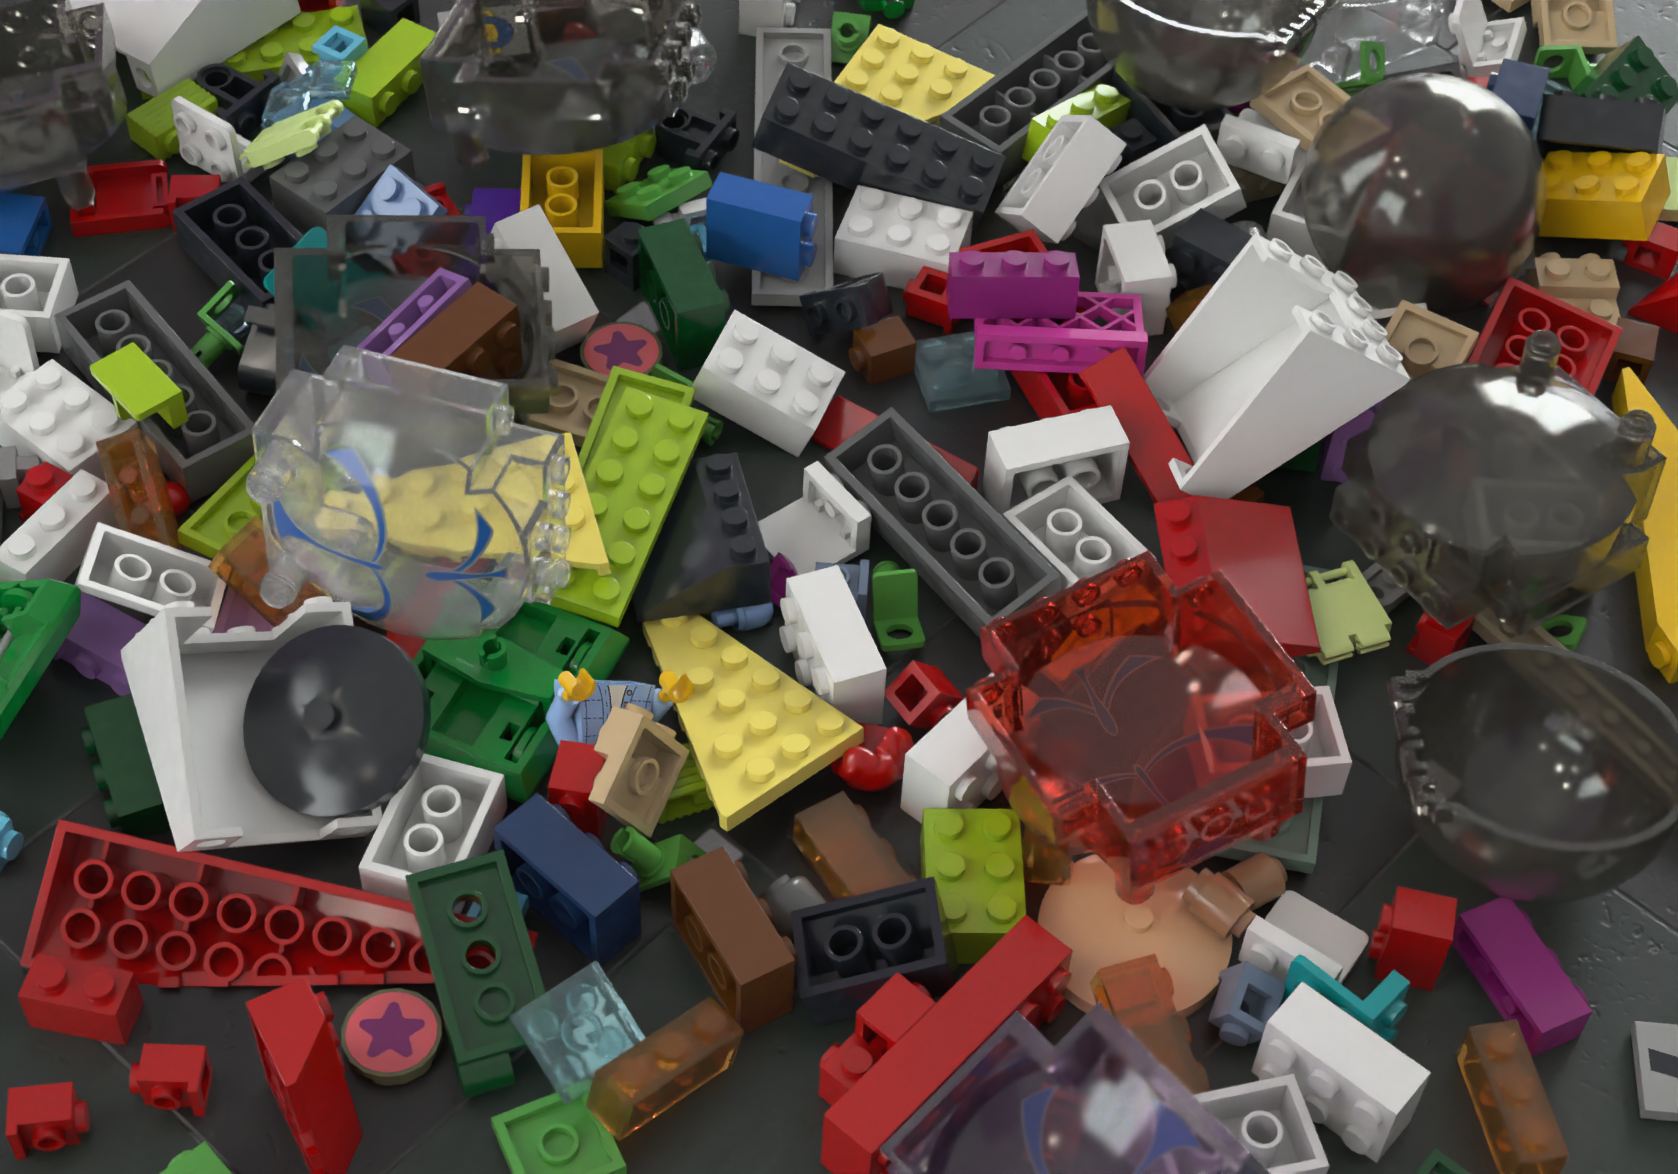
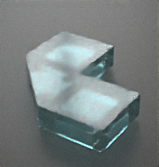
[262,60,358,128]

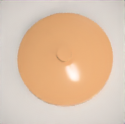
[1037,849,1232,1027]

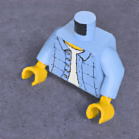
[546,668,694,746]

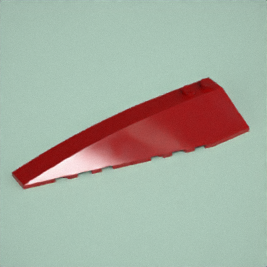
[20,819,539,988]

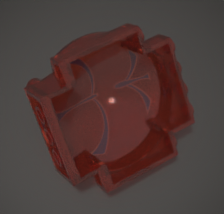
[965,550,1317,905]

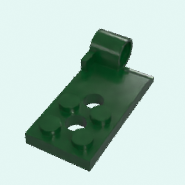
[405,849,558,1099]

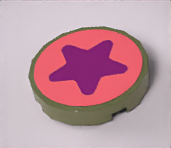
[580,322,663,376]
[341,988,443,1086]

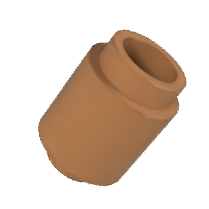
[1221,852,1287,911]
[1182,868,1256,940]

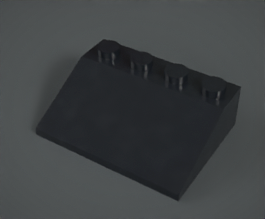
[632,453,771,623]

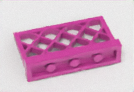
[974,292,1148,376]

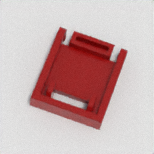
[69,159,171,238]

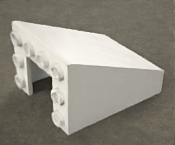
[55,0,301,97]
[1142,234,1410,499]
[121,596,382,852]

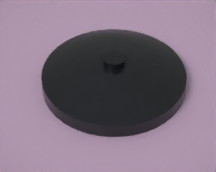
[243,625,431,819]

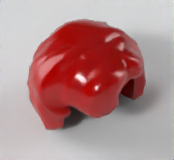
[830,721,914,791]

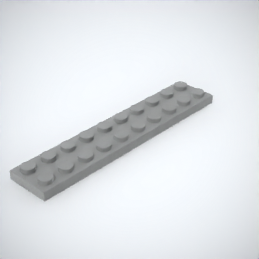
[752,27,833,306]

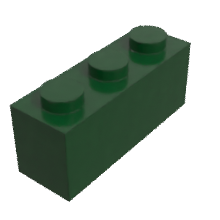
[80,693,171,838]

